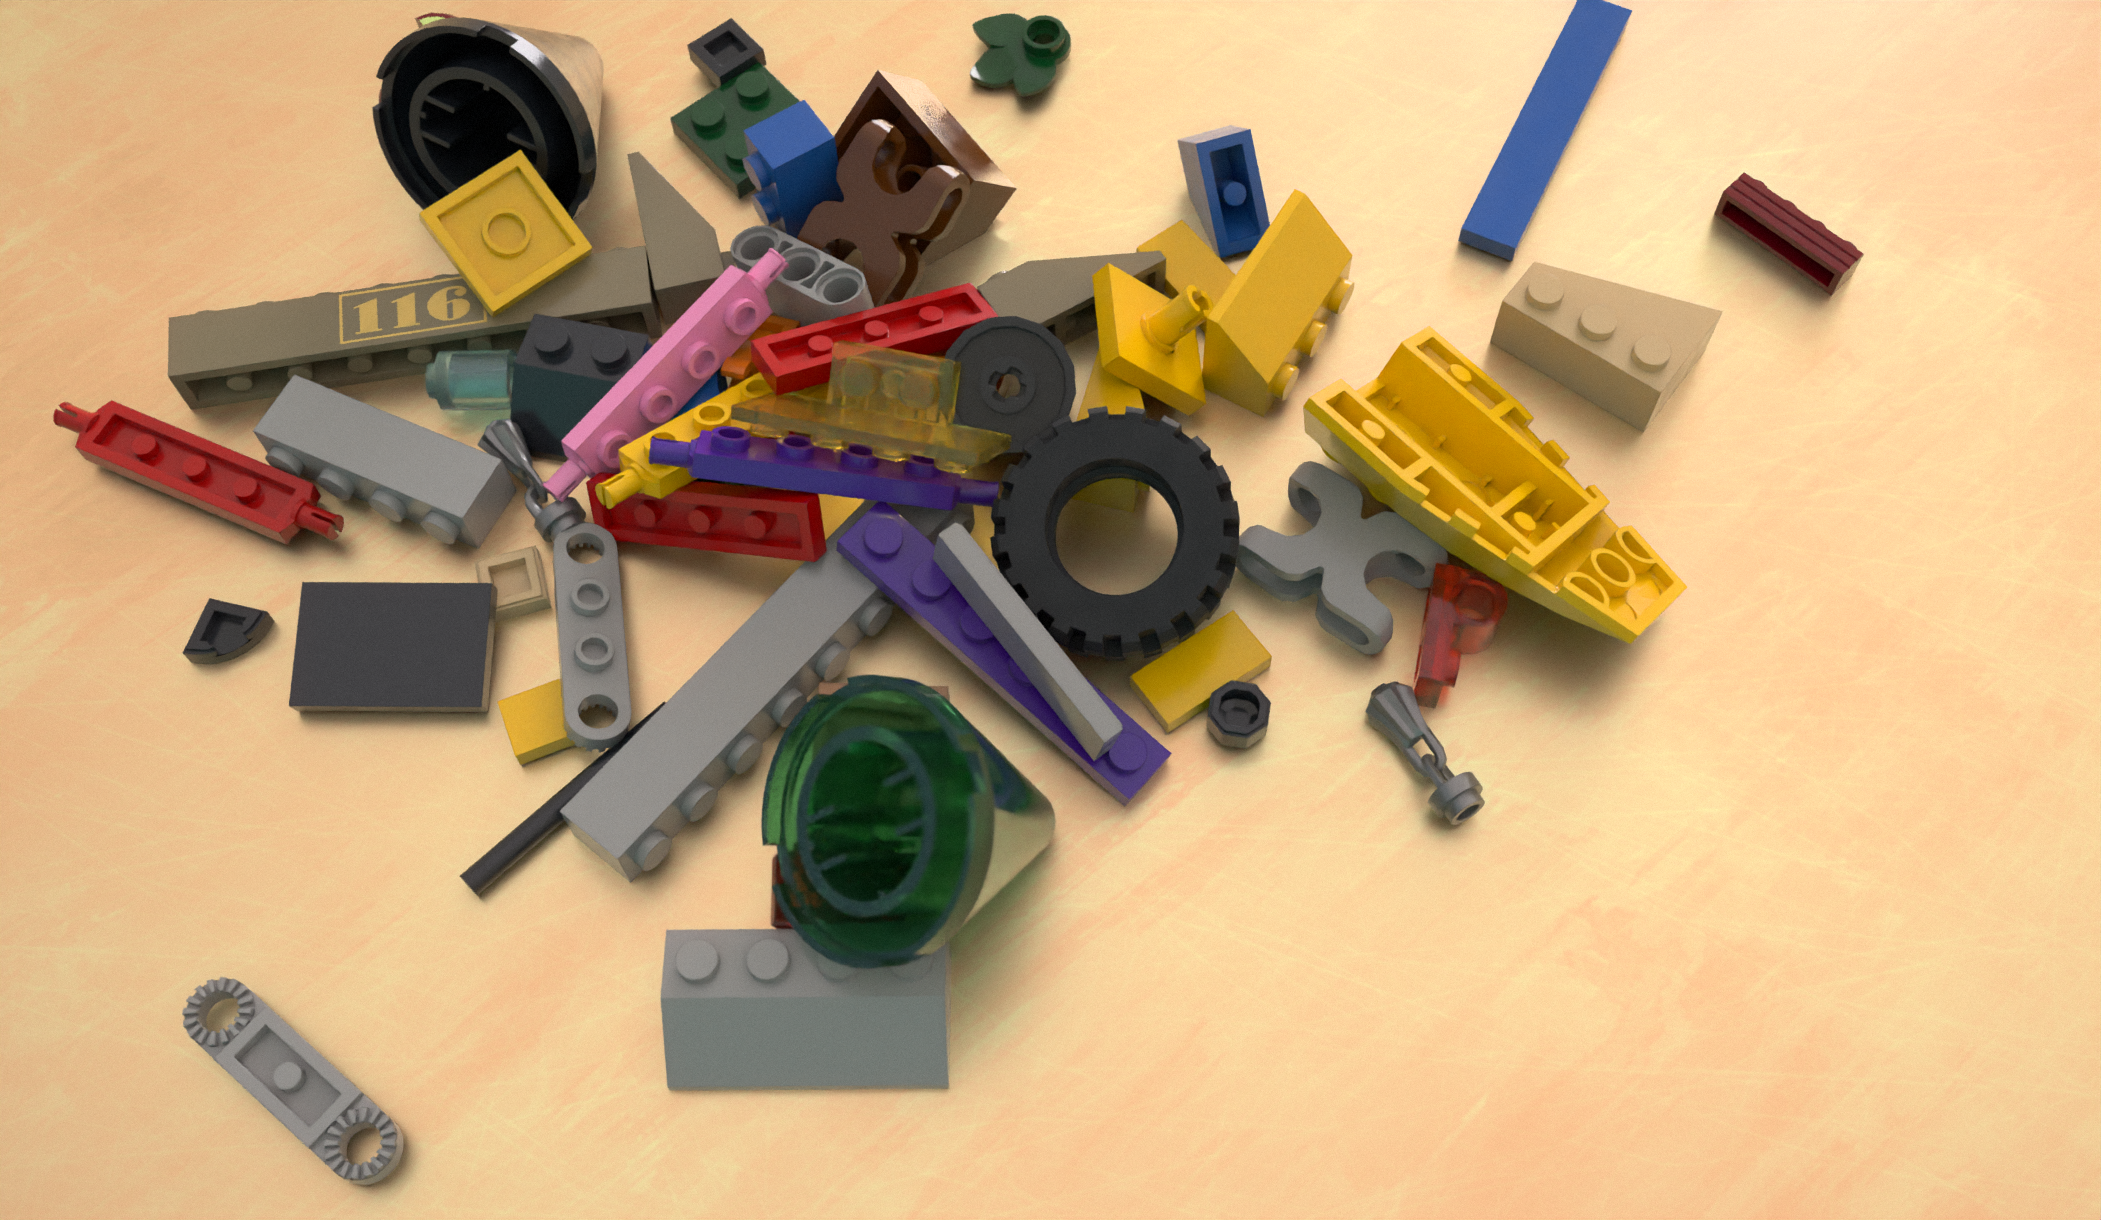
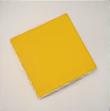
[497,679,575,765]

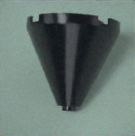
[372,17,604,220]

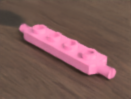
[542,248,789,502]

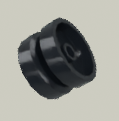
[939,316,1076,454]

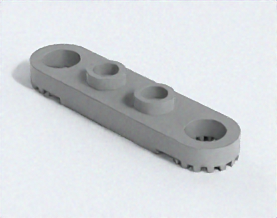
[552,522,631,753]
[182,977,404,1185]

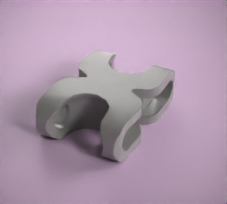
[1236,461,1449,655]

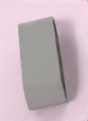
[730,225,875,327]

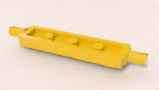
[595,372,848,509]

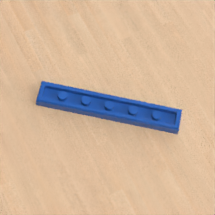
[1458,0,1633,261]

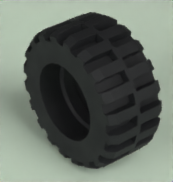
[990,406,1240,661]

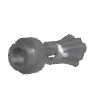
[477,419,586,542]
[1365,681,1485,825]

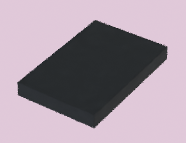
[289,582,498,712]

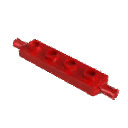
[53,400,344,545]

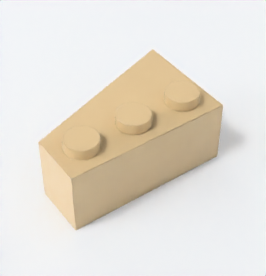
[1490,261,1723,433]

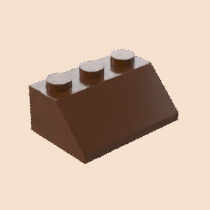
[834,70,1017,268]

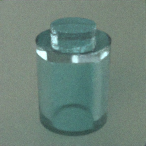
[425,350,517,411]

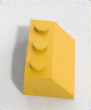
[1202,189,1355,417]

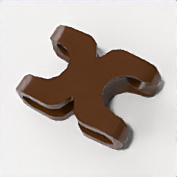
[797,119,971,307]

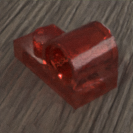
[1412,563,1508,709]

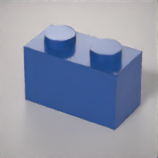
[743,100,844,238]

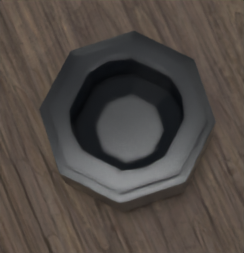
[1206,680,1271,749]

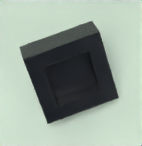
[687,18,767,87]

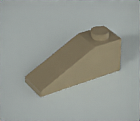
[627,152,736,325]
[977,251,1166,346]

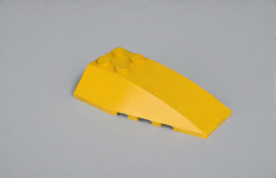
[1303,326,1687,644]

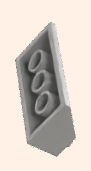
[660,928,952,1091]

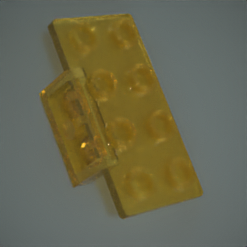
[730,340,1012,473]

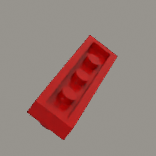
[751,282,999,396]
[586,472,827,562]

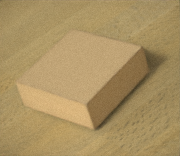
[474,545,552,623]

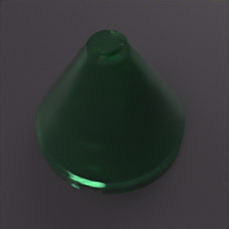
[761,674,1055,969]

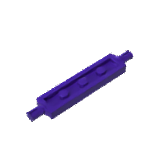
[649,426,999,511]

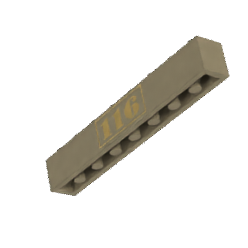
[168,246,662,410]

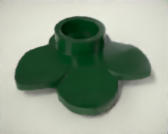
[970,13,1071,97]

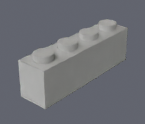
[253,374,517,549]

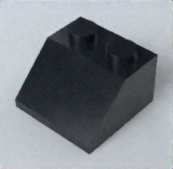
[510,314,653,462]

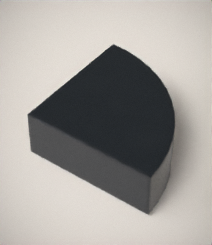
[183,598,275,664]

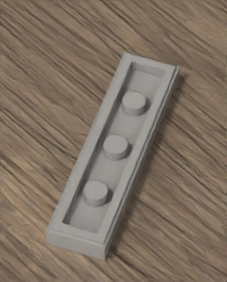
[933,522,1123,761]

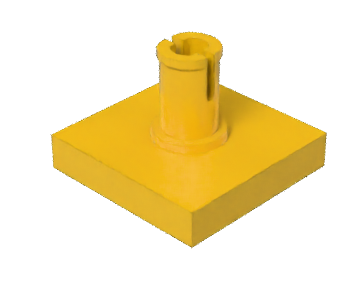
[419,150,593,318]
[1092,263,1214,416]

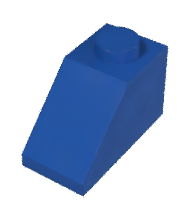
[1177,125,1270,258]

